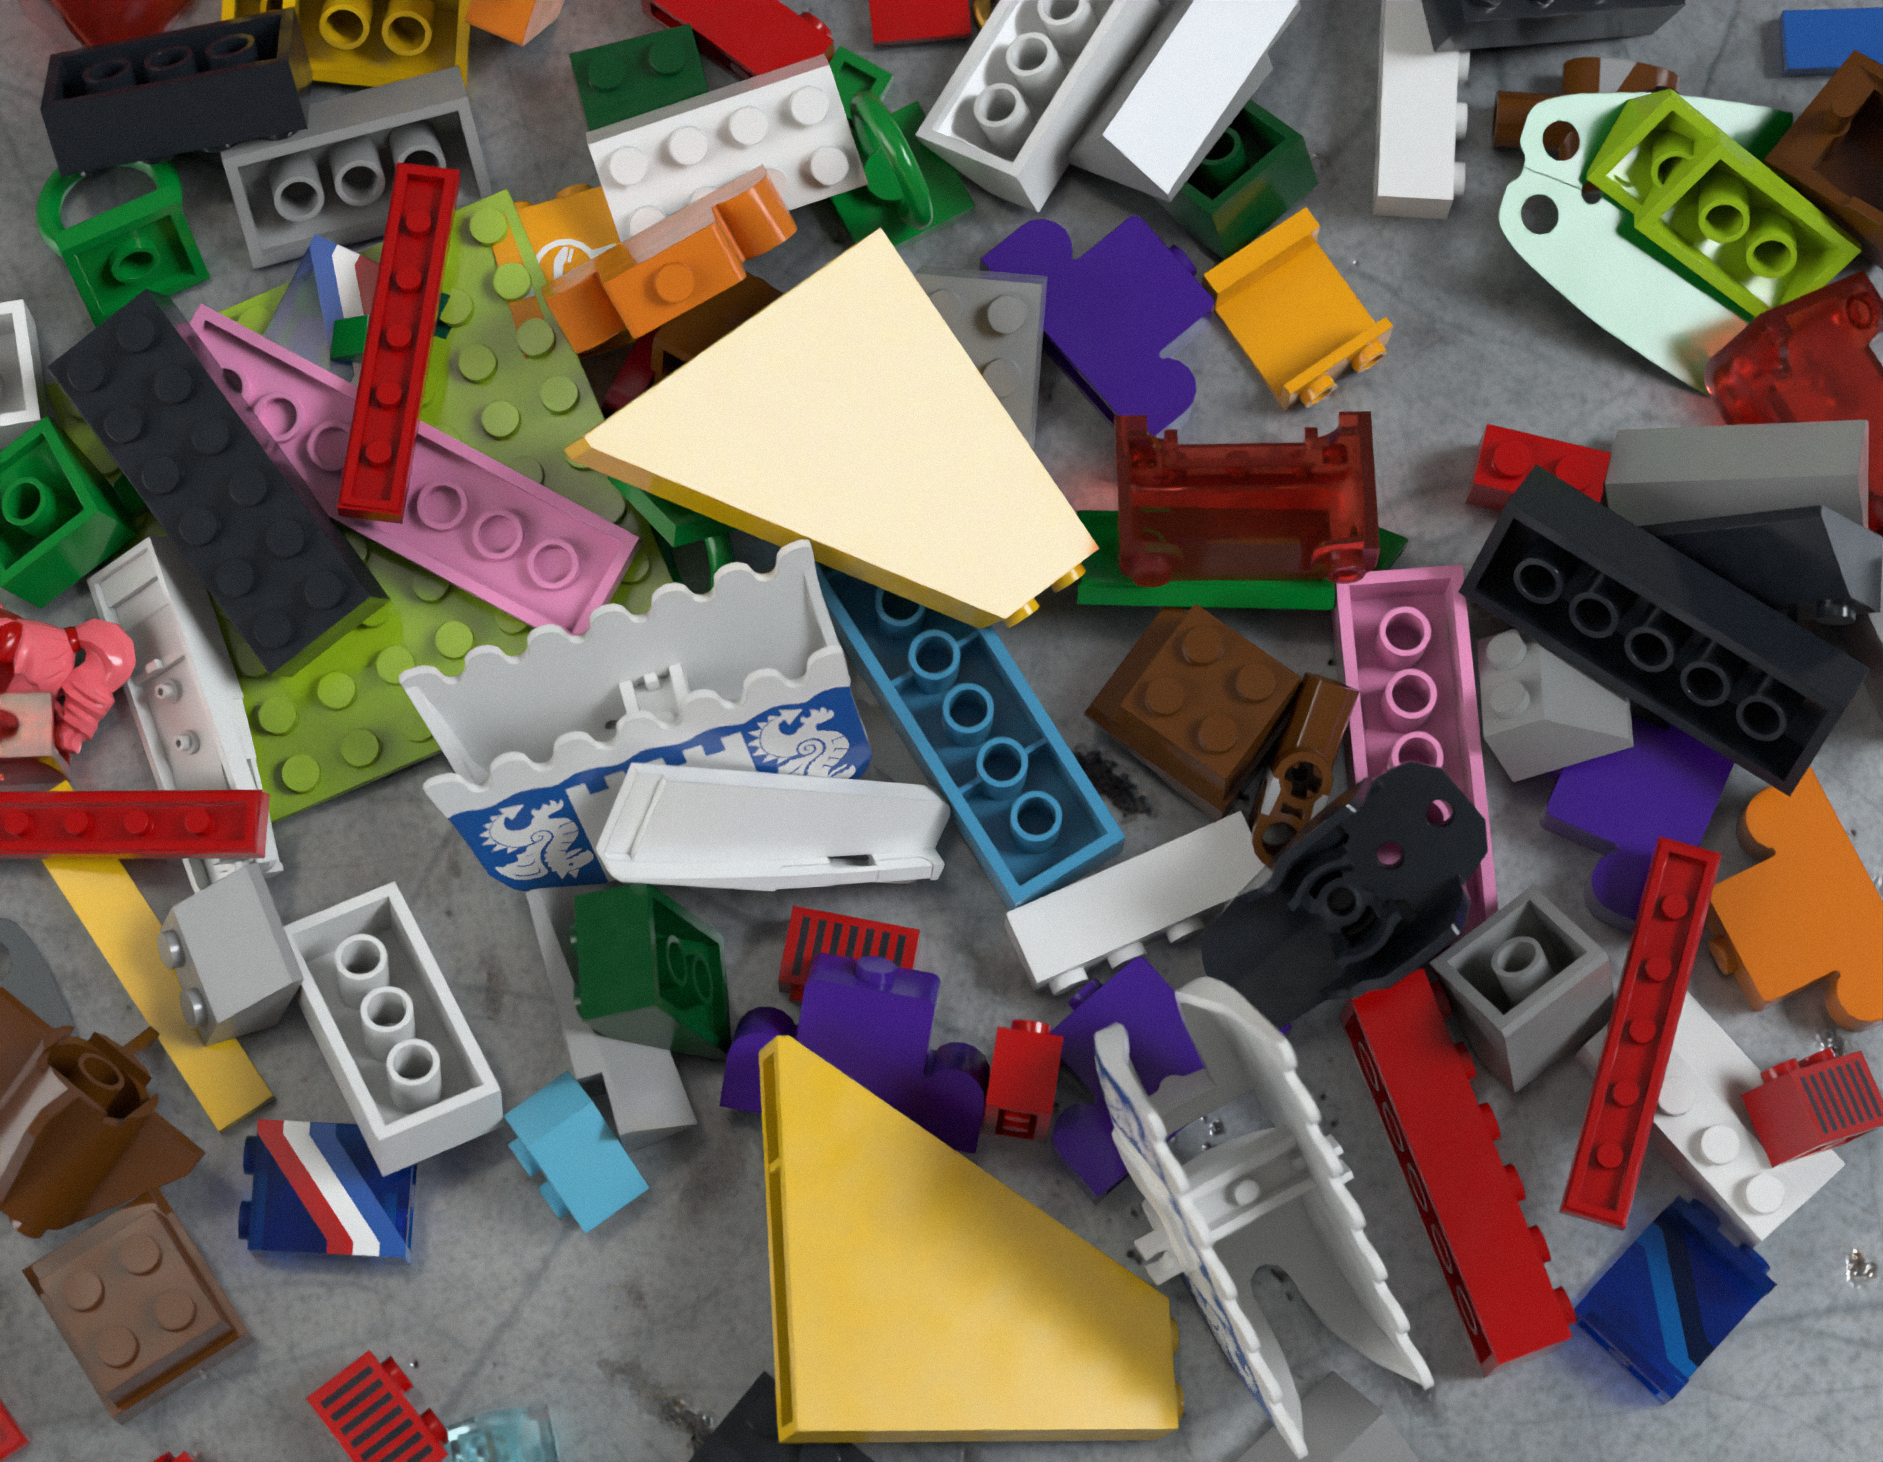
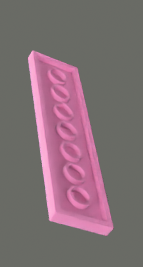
[189,303,643,636]

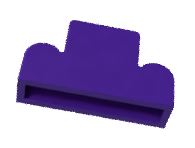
[980,215,1214,461]
[1539,715,1734,935]
[719,953,990,1154]
[1050,957,1293,1206]

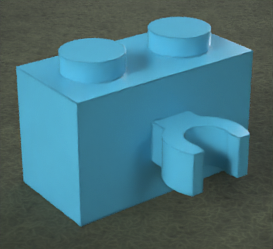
[503,1070,650,1234]

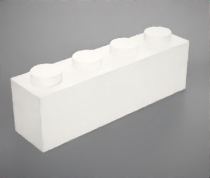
[1372,0,1470,220]
[1004,811,1265,996]

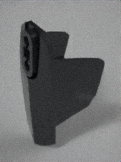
[1200,760,1488,1030]

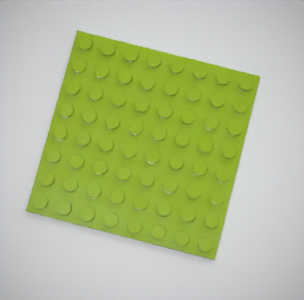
[45,189,674,825]

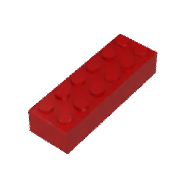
[1339,968,1576,1378]

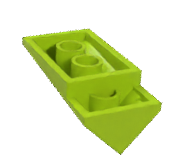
[1586,88,1862,332]

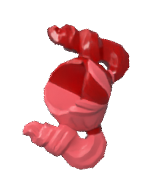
[0,603,136,754]

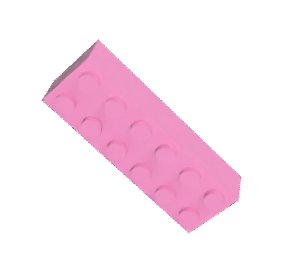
[1330,564,1499,961]

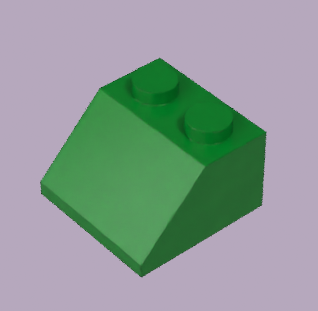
[0,416,139,609]

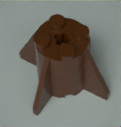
[0,987,206,1239]

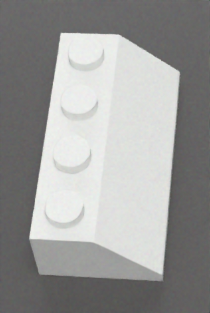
[915,0,1164,213]
[1574,991,1846,1251]

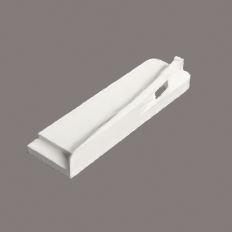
[86,535,284,894]
[596,762,951,891]

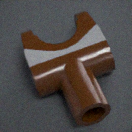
[1491,57,1680,195]
[1247,672,1360,865]

